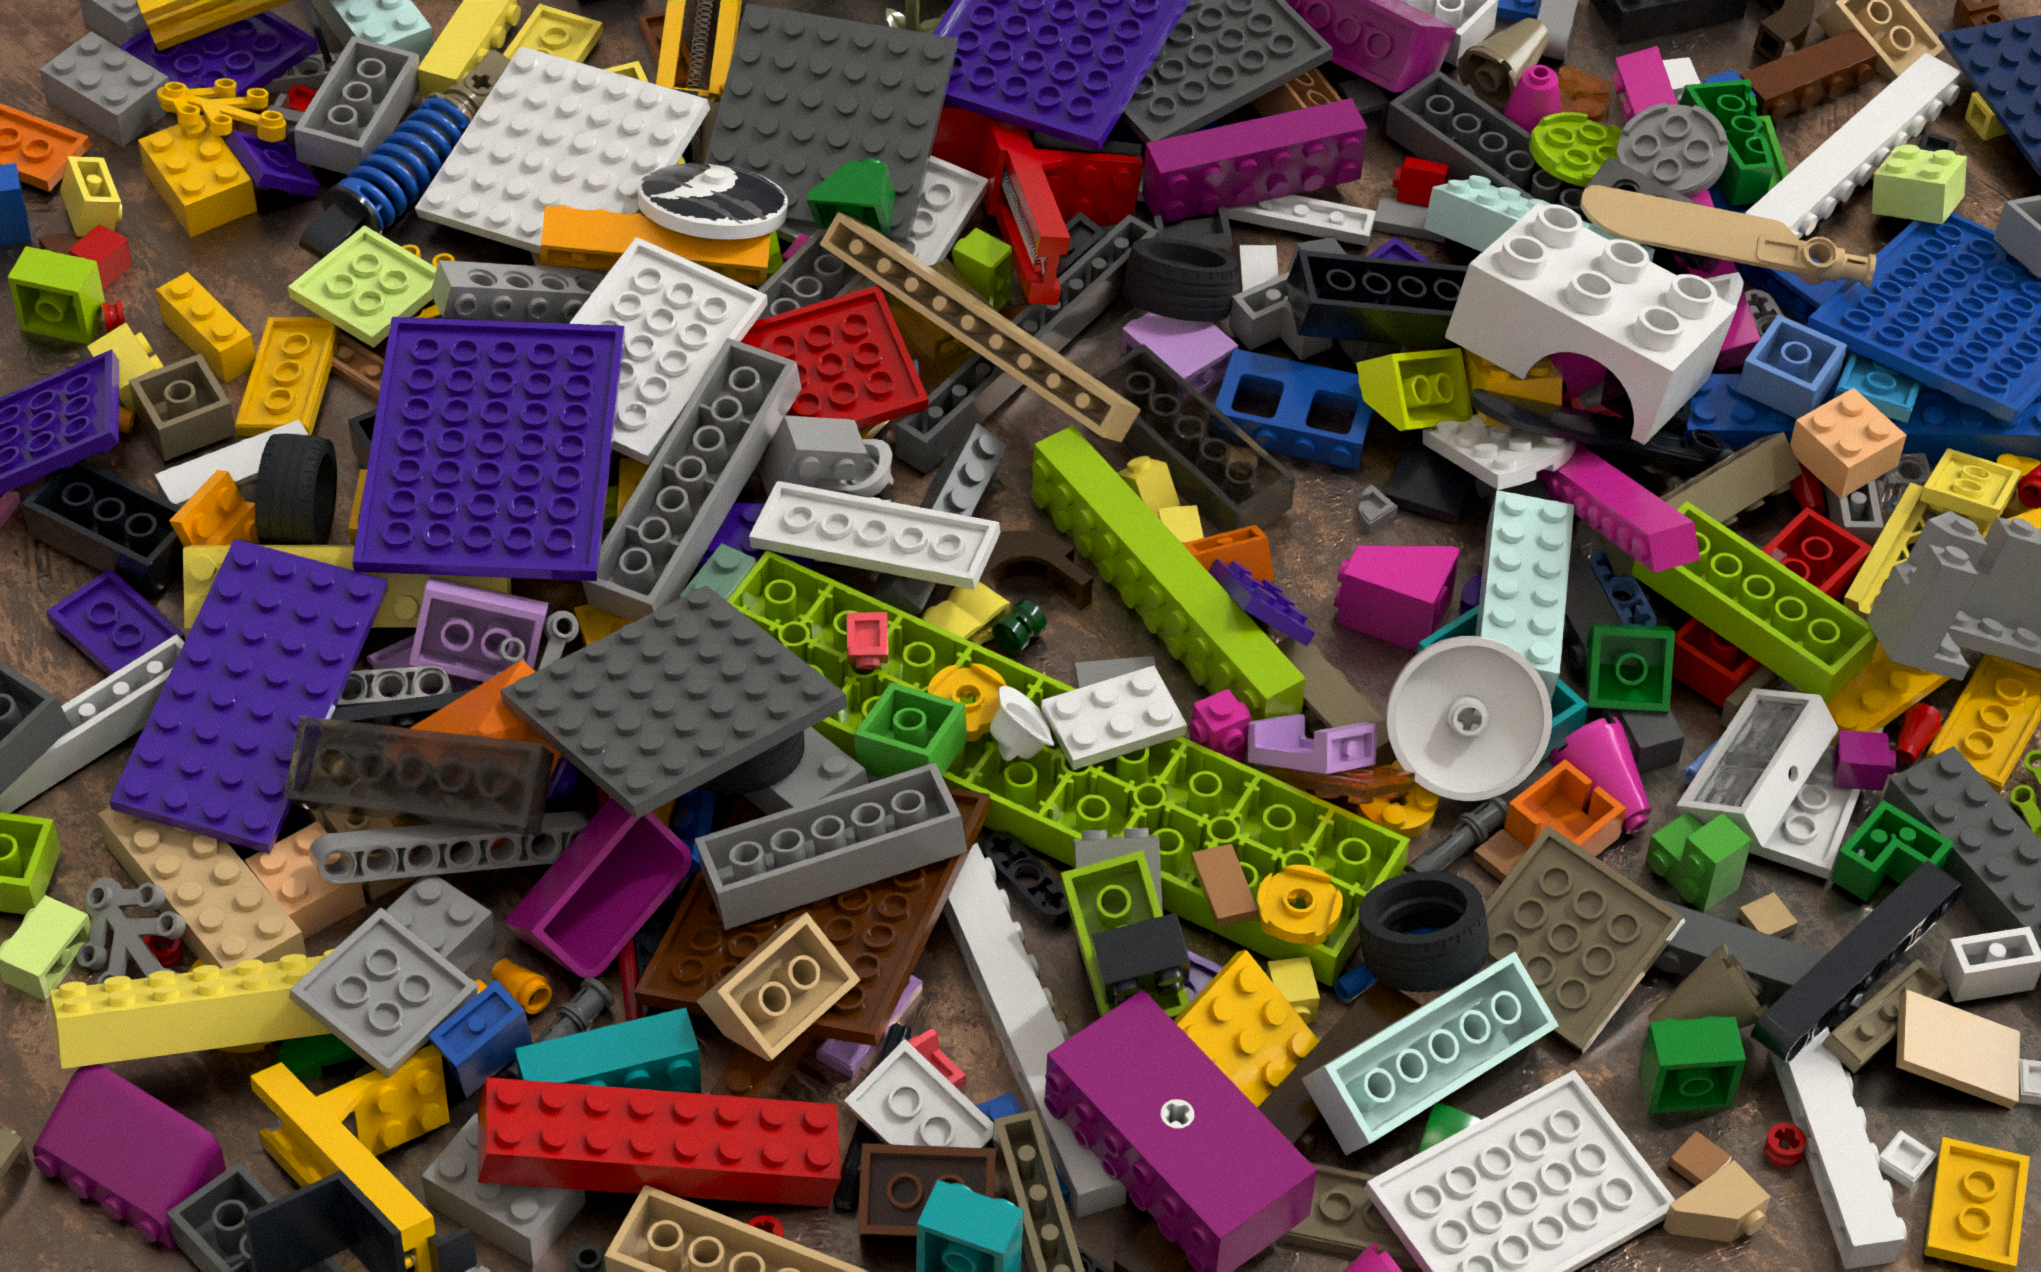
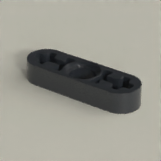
[982,831,1071,927]

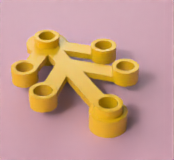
[157,78,286,142]

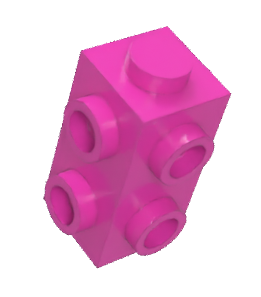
[1189,689,1251,764]

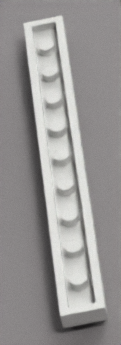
[1032,143,1376,246]

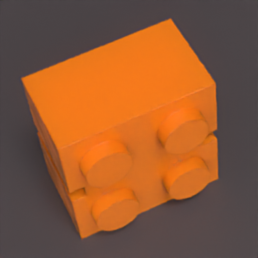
[1504,759,1626,857]

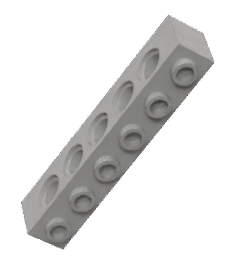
[431,260,609,324]

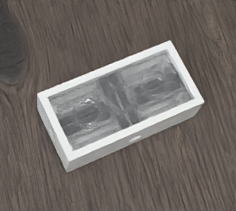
[1676,688,1838,848]

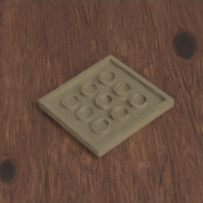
[1478,825,1685,1054]

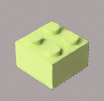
[1872,144,1967,225]

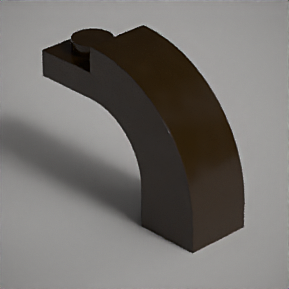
[1753,0,1815,62]
[979,530,1093,611]

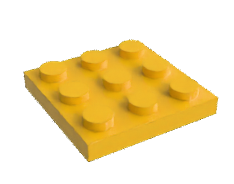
[1174,950,1320,1108]

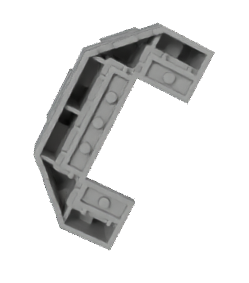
[1866,511,2041,681]

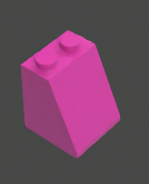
[1334,546,1460,652]

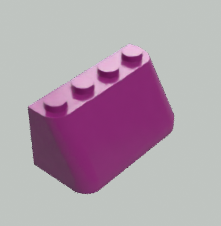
[503,798,692,978]
[33,1064,226,1248]

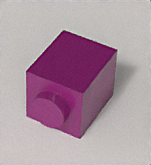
[1832,730,1896,791]

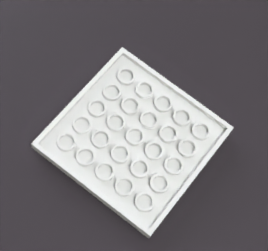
[415,46,710,254]

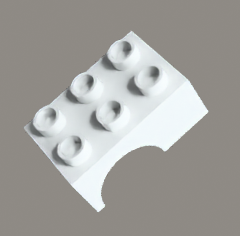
[1445,203,1737,445]

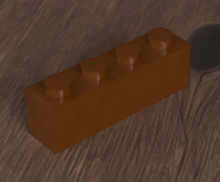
[1740,29,1879,121]
[710,1033,815,1099]

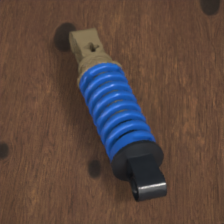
[299,49,511,260]

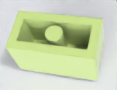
[0,895,91,1001]

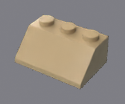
[697,912,860,1062]

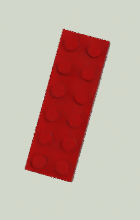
[1672,507,1872,708]

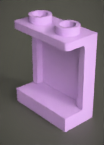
[1121,312,1238,405]
[1247,714,1377,774]

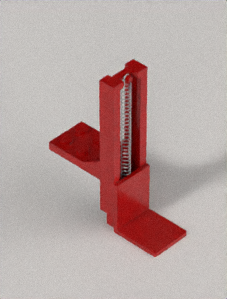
[931,104,1144,305]

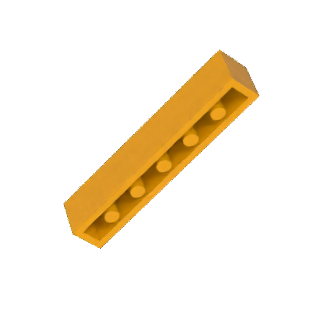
[540,205,770,286]

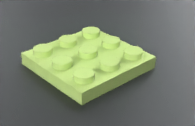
[288,225,437,348]

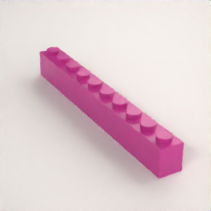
[1612,46,1760,371]

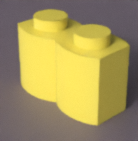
[922,581,1010,646]

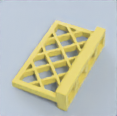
[1844,482,1993,620]

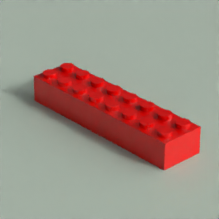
[478,1077,841,1207]

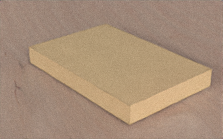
[1896,989,2020,1109]

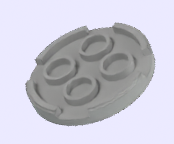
[1617,102,1728,198]

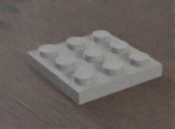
[289,908,479,1078]

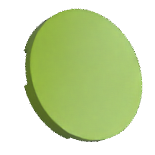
[1529,112,1622,187]

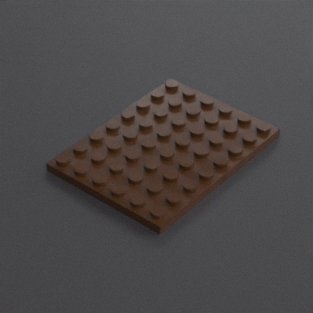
[634,775,992,1047]

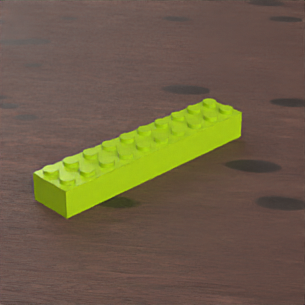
[1031,425,1306,735]

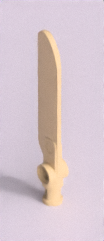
[1580,185,1876,288]

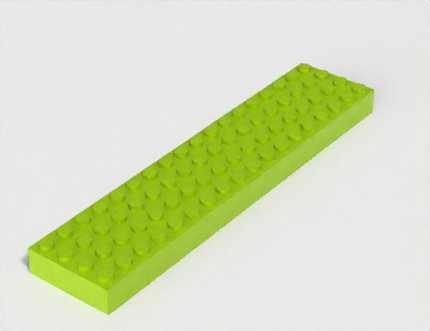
[727,550,1410,987]

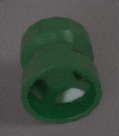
[992,599,1047,654]

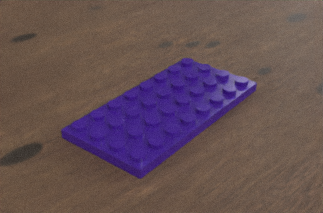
[109,539,388,854]

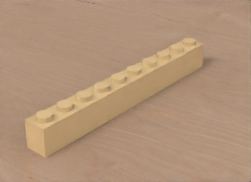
[819,212,1141,442]

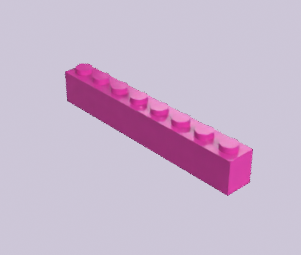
[1537,442,1700,573]

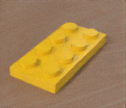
[1793,641,1951,747]

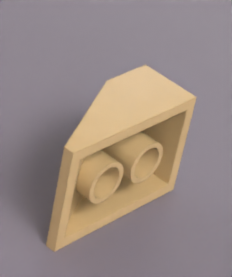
[1815,0,1945,81]

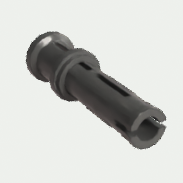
[1404,796,1508,874]
[506,977,614,1080]

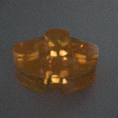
[1556,65,1611,123]

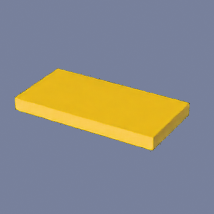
[235,317,343,436]
[1925,653,2041,795]

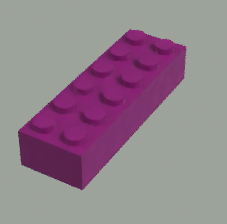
[1142,98,1368,223]

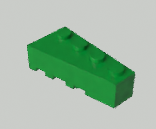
[1680,79,1774,205]

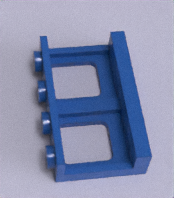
[1210,348,1376,470]

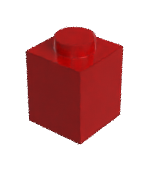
[1392,156,1449,207]
[69,224,132,290]

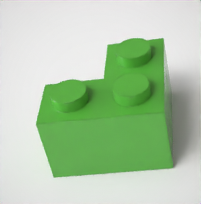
[1646,812,1752,913]

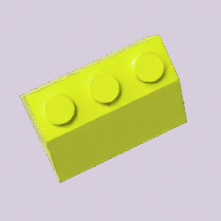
[1356,348,1473,431]

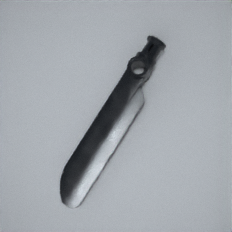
[1470,389,1740,478]

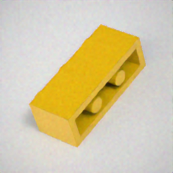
[156,272,256,384]

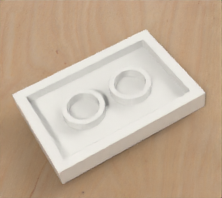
[1041,666,1187,770]
[843,1039,994,1148]

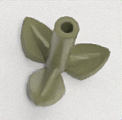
[885,0,943,34]

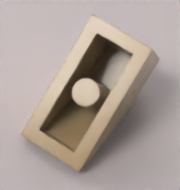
[1663,1160,1770,1242]

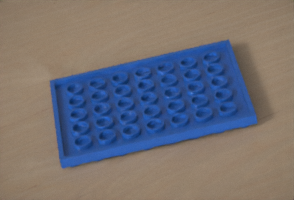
[1806,213,2041,423]

